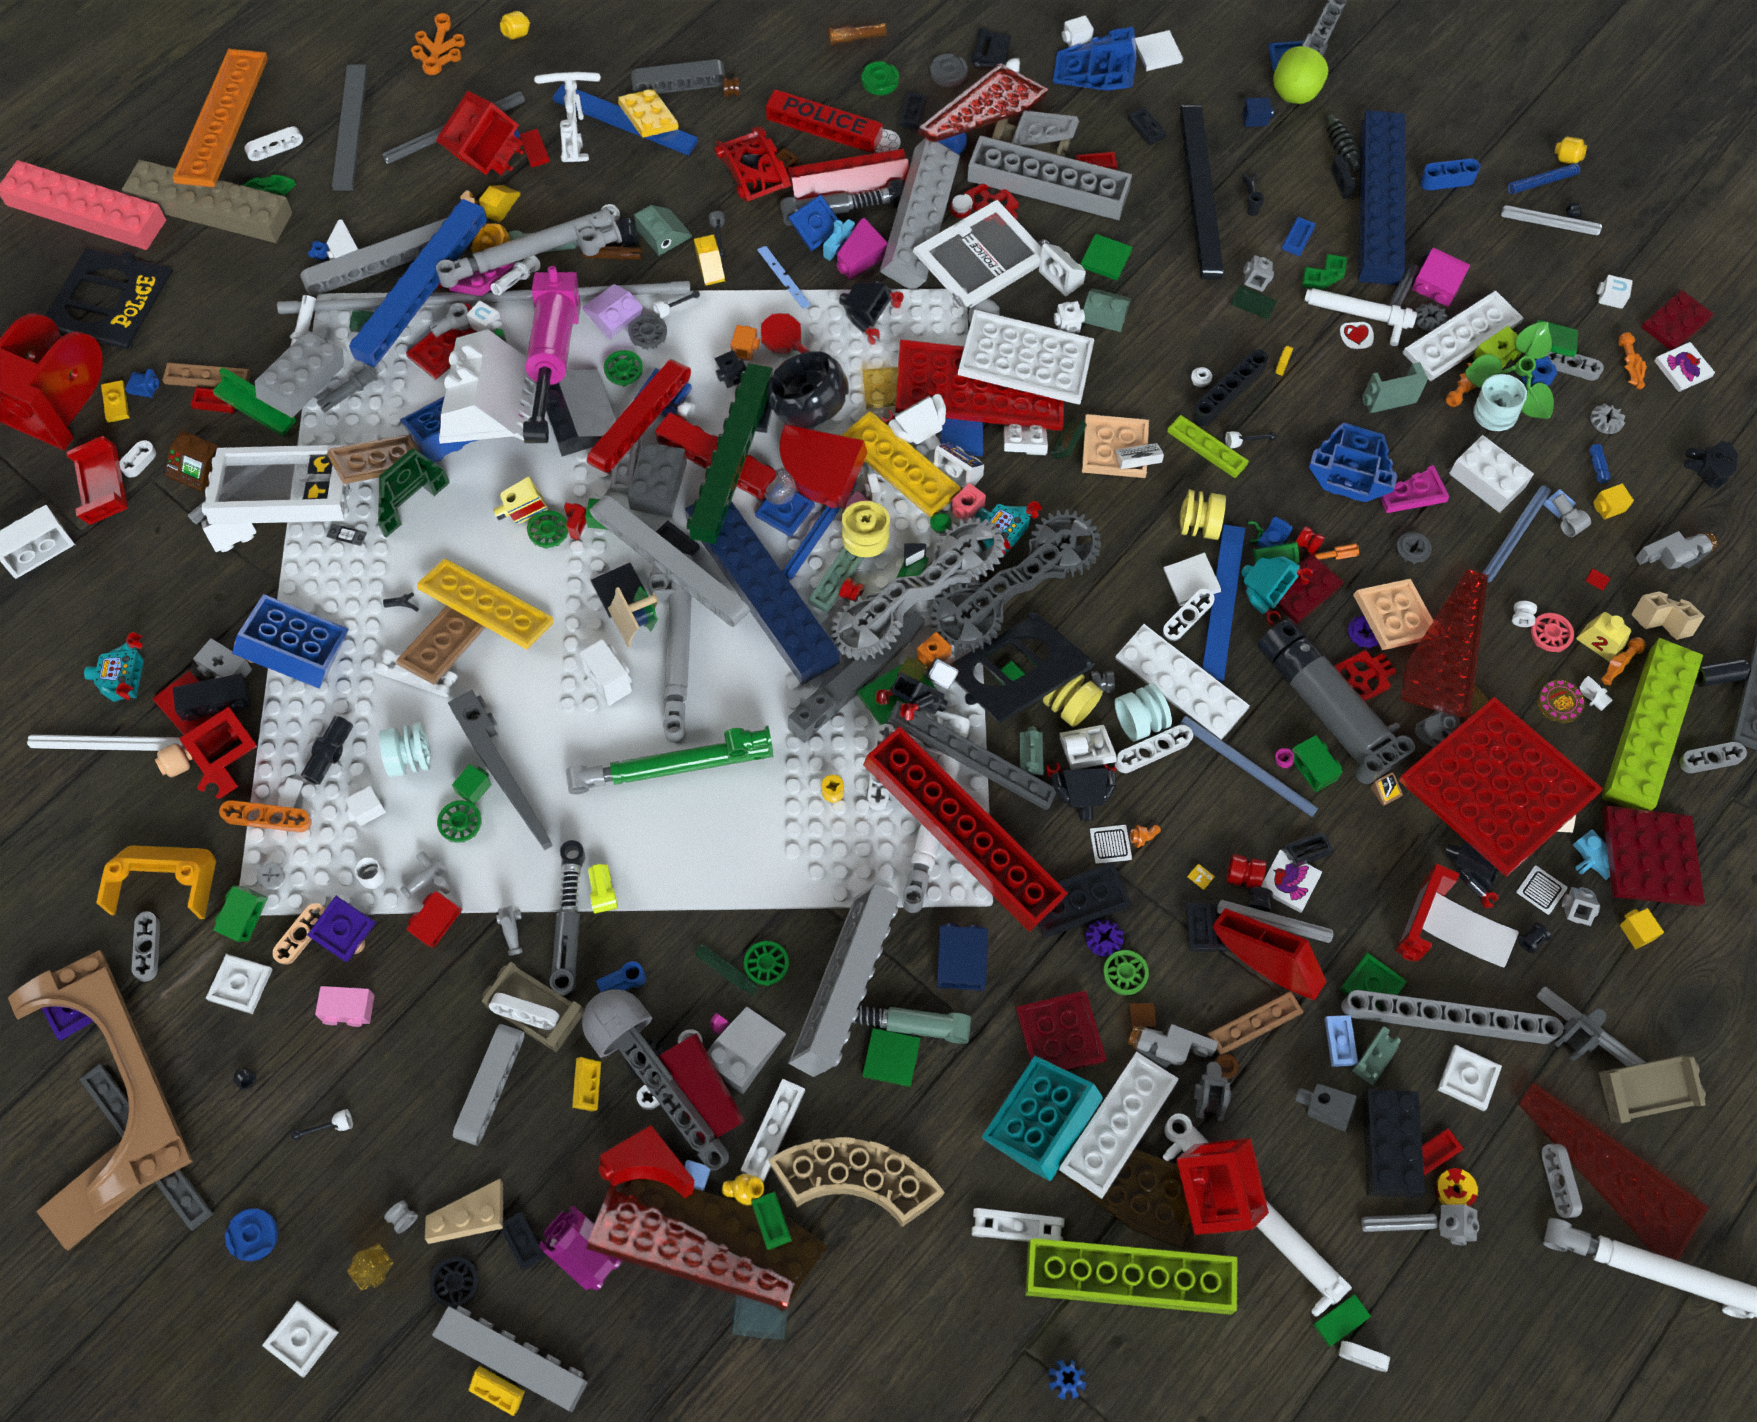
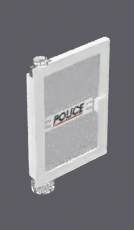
[913,200,1051,310]

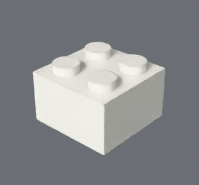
[579,639,632,706]

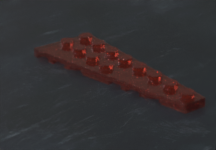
[1518,1083,1709,1261]
[586,1185,794,1310]

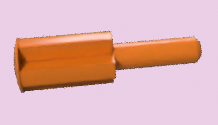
[1314,543,1359,560]

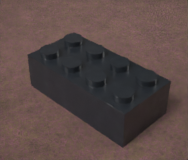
[1362,1089,1425,1198]

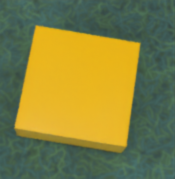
[1275,346,1293,376]

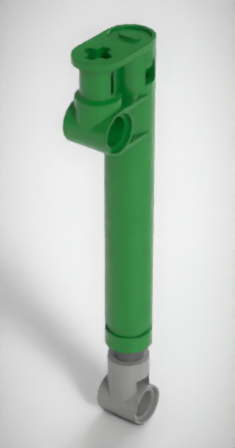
[566,725,774,795]

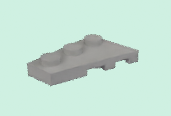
[1011,111,1079,147]

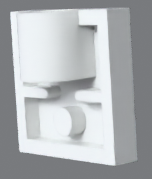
[1004,424,1048,455]
[1060,725,1116,770]

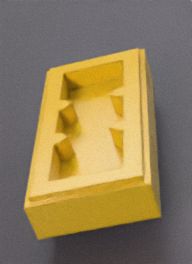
[101,380,130,423]
[572,1057,601,1112]
[468,1366,525,1416]

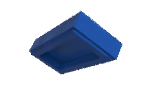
[1282,217,1316,257]

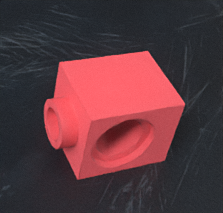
[952,483,986,522]

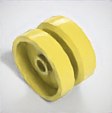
[842,501,890,557]

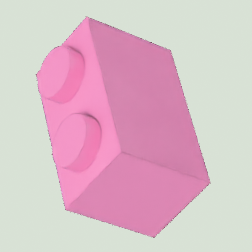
[315,986,375,1027]

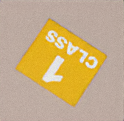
[1187,864,1215,890]

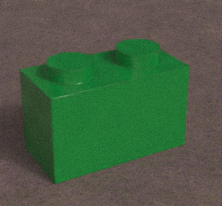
[1292,735,1343,793]
[213,886,268,942]

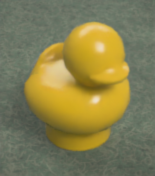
[722,1174,764,1205]

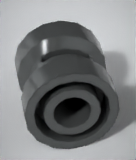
[1089,671,1115,693]

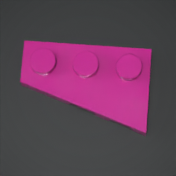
[449,262,516,296]
[1379,465,1449,513]

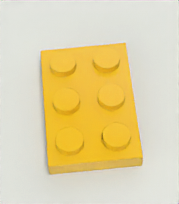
[618,89,678,138]

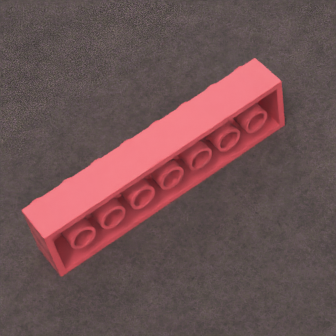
[0,160,166,250]

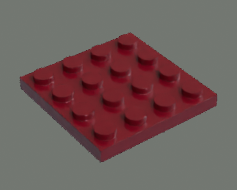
[1602,806,1705,906]

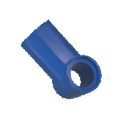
[596,961,646,992]

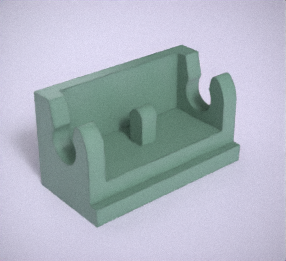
[1352,1027,1401,1086]

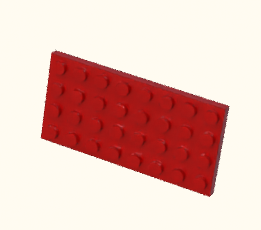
[895,339,1064,431]

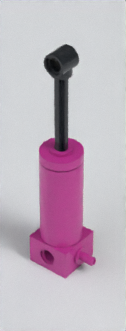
[523,266,581,443]

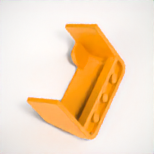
[96,846,216,919]

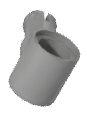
[429,303,470,338]
[1552,493,1591,537]

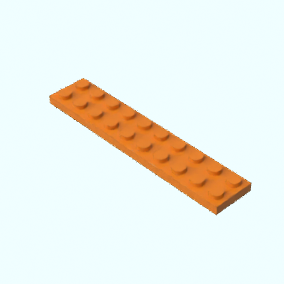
[173,49,268,187]

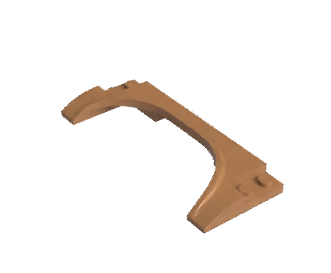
[8,950,193,1213]

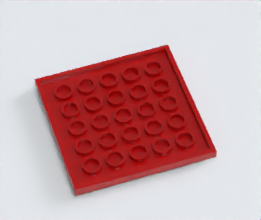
[1399,697,1603,877]

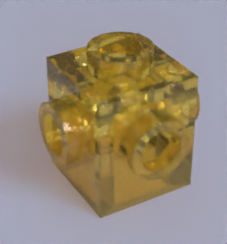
[347,1243,394,1291]

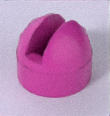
[1275,748,1294,769]
[710,1013,731,1034]

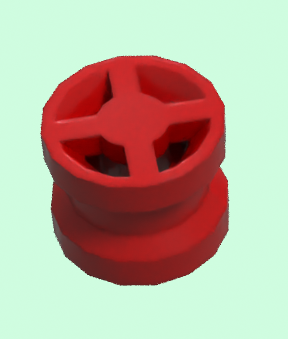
[839,577,865,603]

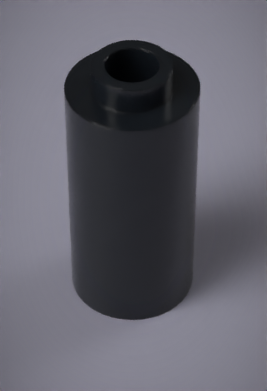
[1695,658,1750,687]

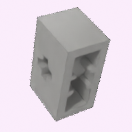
[193,638,252,679]

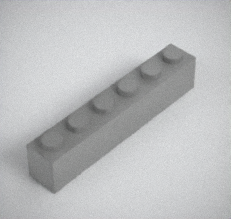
[432,1305,588,1412]

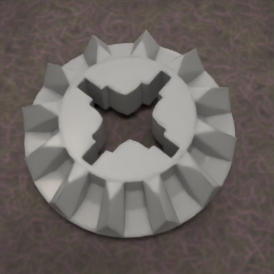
[1590,403,1625,434]

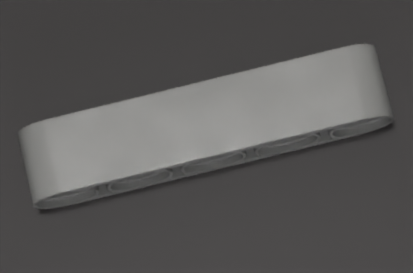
[453,1024,524,1146]

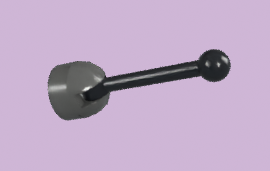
[709,211,725,257]

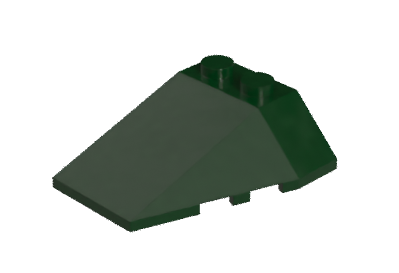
[378,448,450,538]

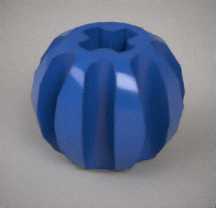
[1047,1359,1087,1400]

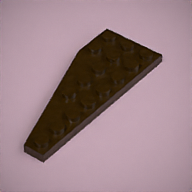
[1057,1131,1191,1248]
[620,1179,828,1313]

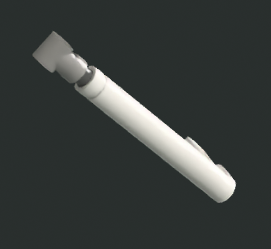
[902,711,971,913]
[1543,1218,1757,1319]

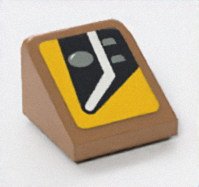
[1370,772,1403,806]

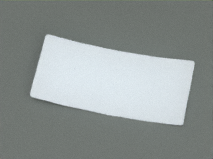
[1422,892,1519,968]

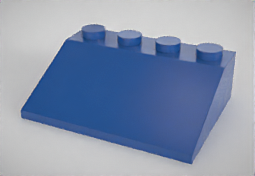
[400,396,478,462]
[232,594,349,689]

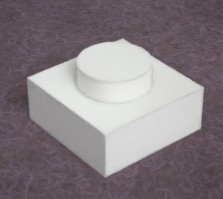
[864,473,881,503]

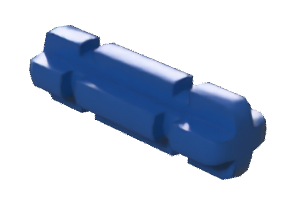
[1589,444,1611,484]

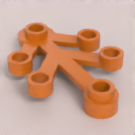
[411,13,465,75]

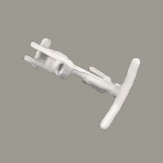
[534,72,601,162]

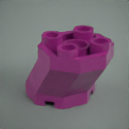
[539,1205,623,1291]

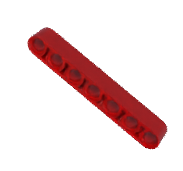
[587,359,691,473]

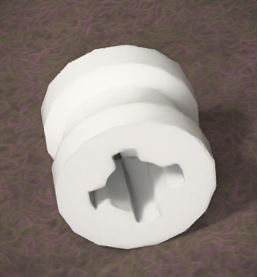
[1512,601,1537,627]

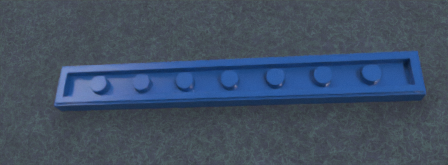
[553,84,698,156]
[1202,524,1245,684]

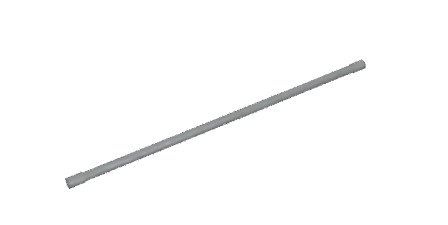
[277,281,690,314]

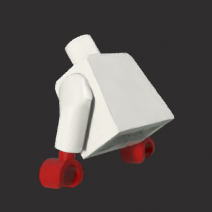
[881,384,946,451]

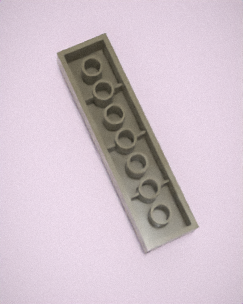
[122,160,292,243]

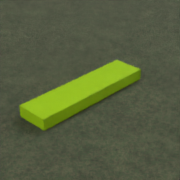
[1167,415,1249,478]

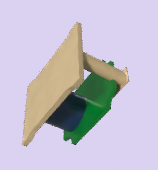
[608,586,658,648]

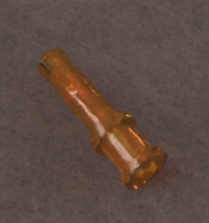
[828,23,886,45]

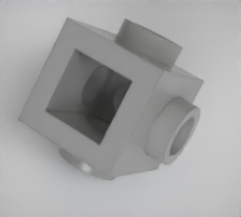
[1243,255,1274,292]
[1562,887,1600,926]
[1439,1204,1479,1245]

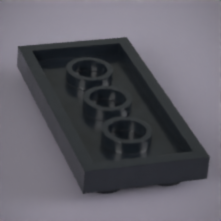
[1038,862,1132,939]

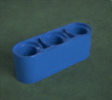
[1420,159,1481,190]

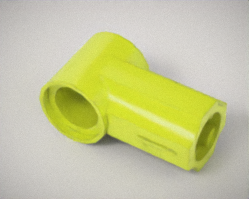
[588,864,618,914]

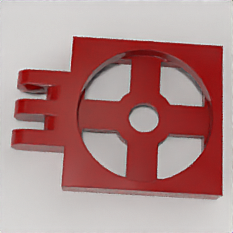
[964,184,1018,228]
[1334,650,1397,701]

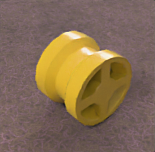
[821,775,844,803]

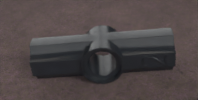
[301,716,354,785]

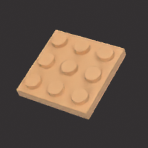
[1082,414,1149,478]
[1353,579,1440,650]

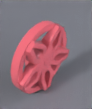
[1531,613,1574,652]

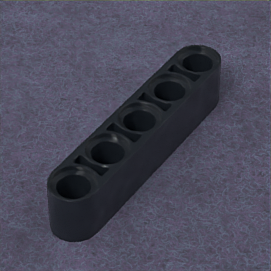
[1192,349,1268,426]

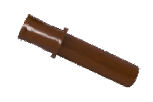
[582,245,643,261]

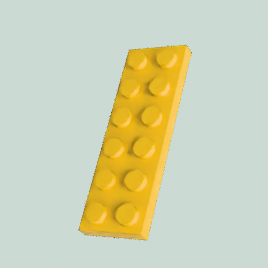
[841,411,961,518]
[417,558,554,650]

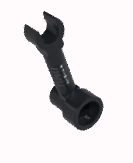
[1243,171,1264,216]

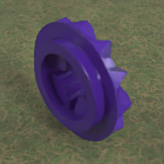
[1347,615,1379,649]
[1085,919,1124,957]

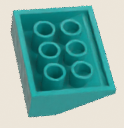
[982,1056,1103,1181]

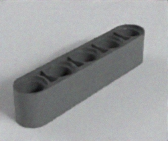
[631,60,726,94]

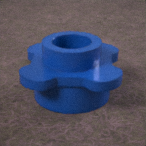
[308,241,329,261]

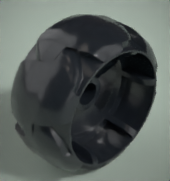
[767,351,849,429]

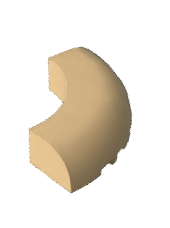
[768,1137,945,1227]

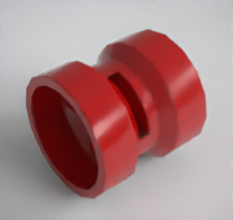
[1296,526,1325,555]

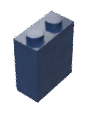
[937,923,988,991]

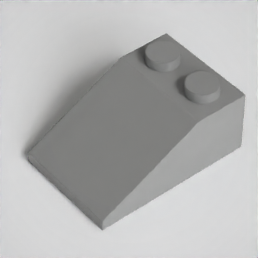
[707,1007,786,1094]

